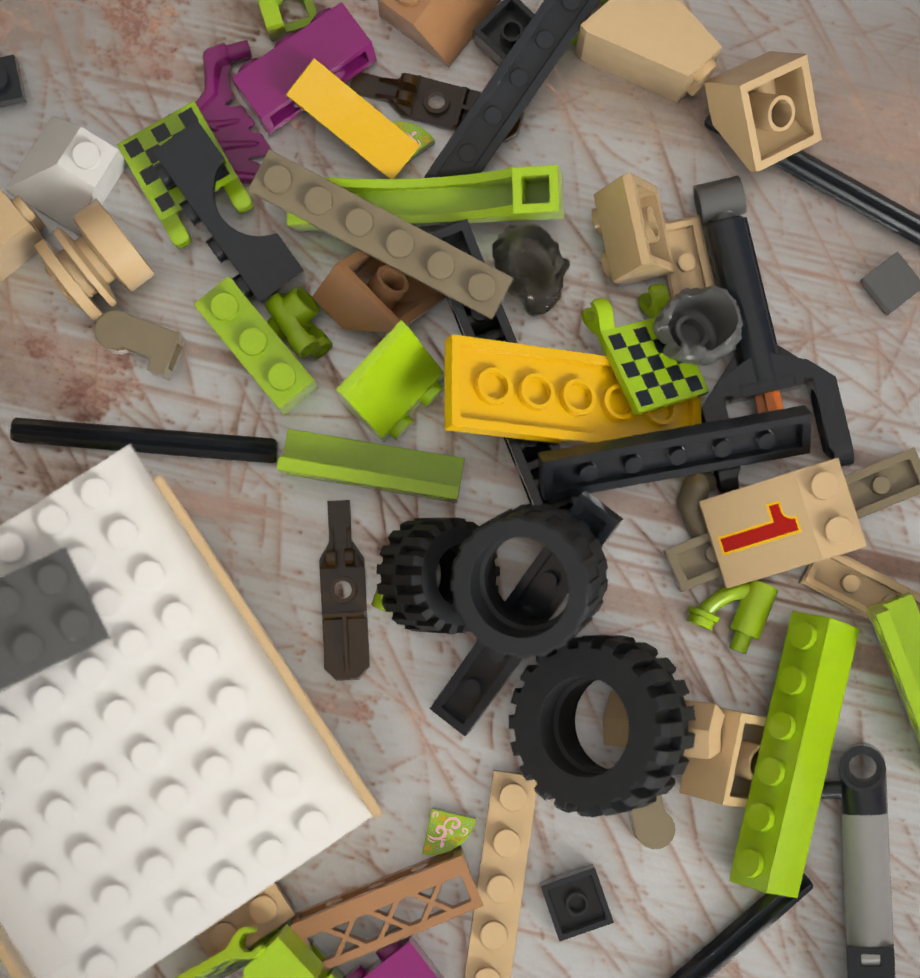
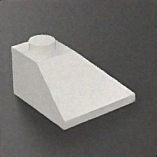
[5,116,128,236]

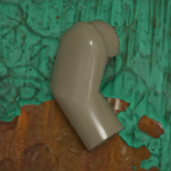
[676,471,717,538]

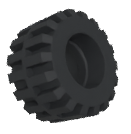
[376,517,500,634]

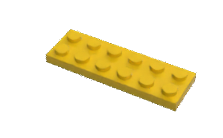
[445,334,701,446]

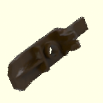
[350,72,525,143]
[319,500,370,681]

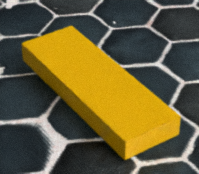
[285,58,420,179]

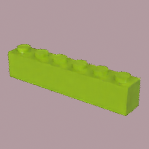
[729,611,860,898]

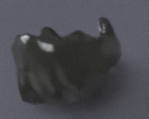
[492,224,570,316]

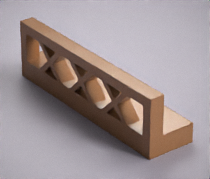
[290,846,483,972]

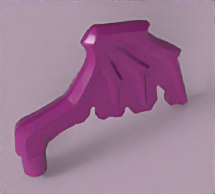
[168,40,271,184]

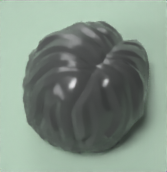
[653,285,743,366]

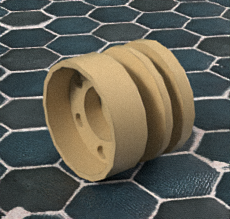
[34,198,155,321]

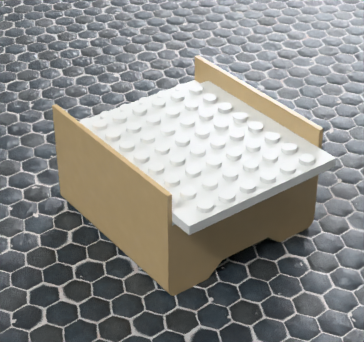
[0,444,383,978]

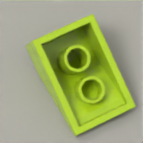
[336,320,444,443]

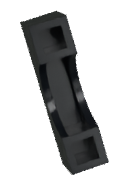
[152,120,304,303]

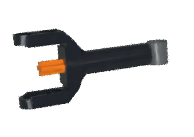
[693,176,854,494]

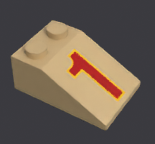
[698,458,867,589]

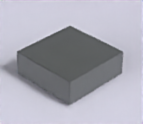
[860,251,920,315]

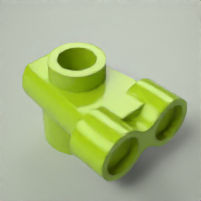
[264,286,333,359]

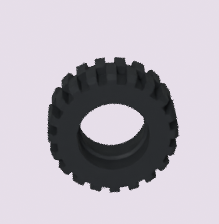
[509,635,696,817]

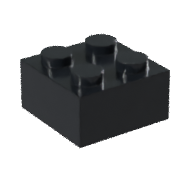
[472,0,534,65]
[539,864,614,942]

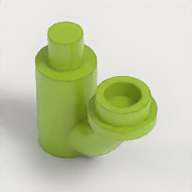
[686,580,779,655]

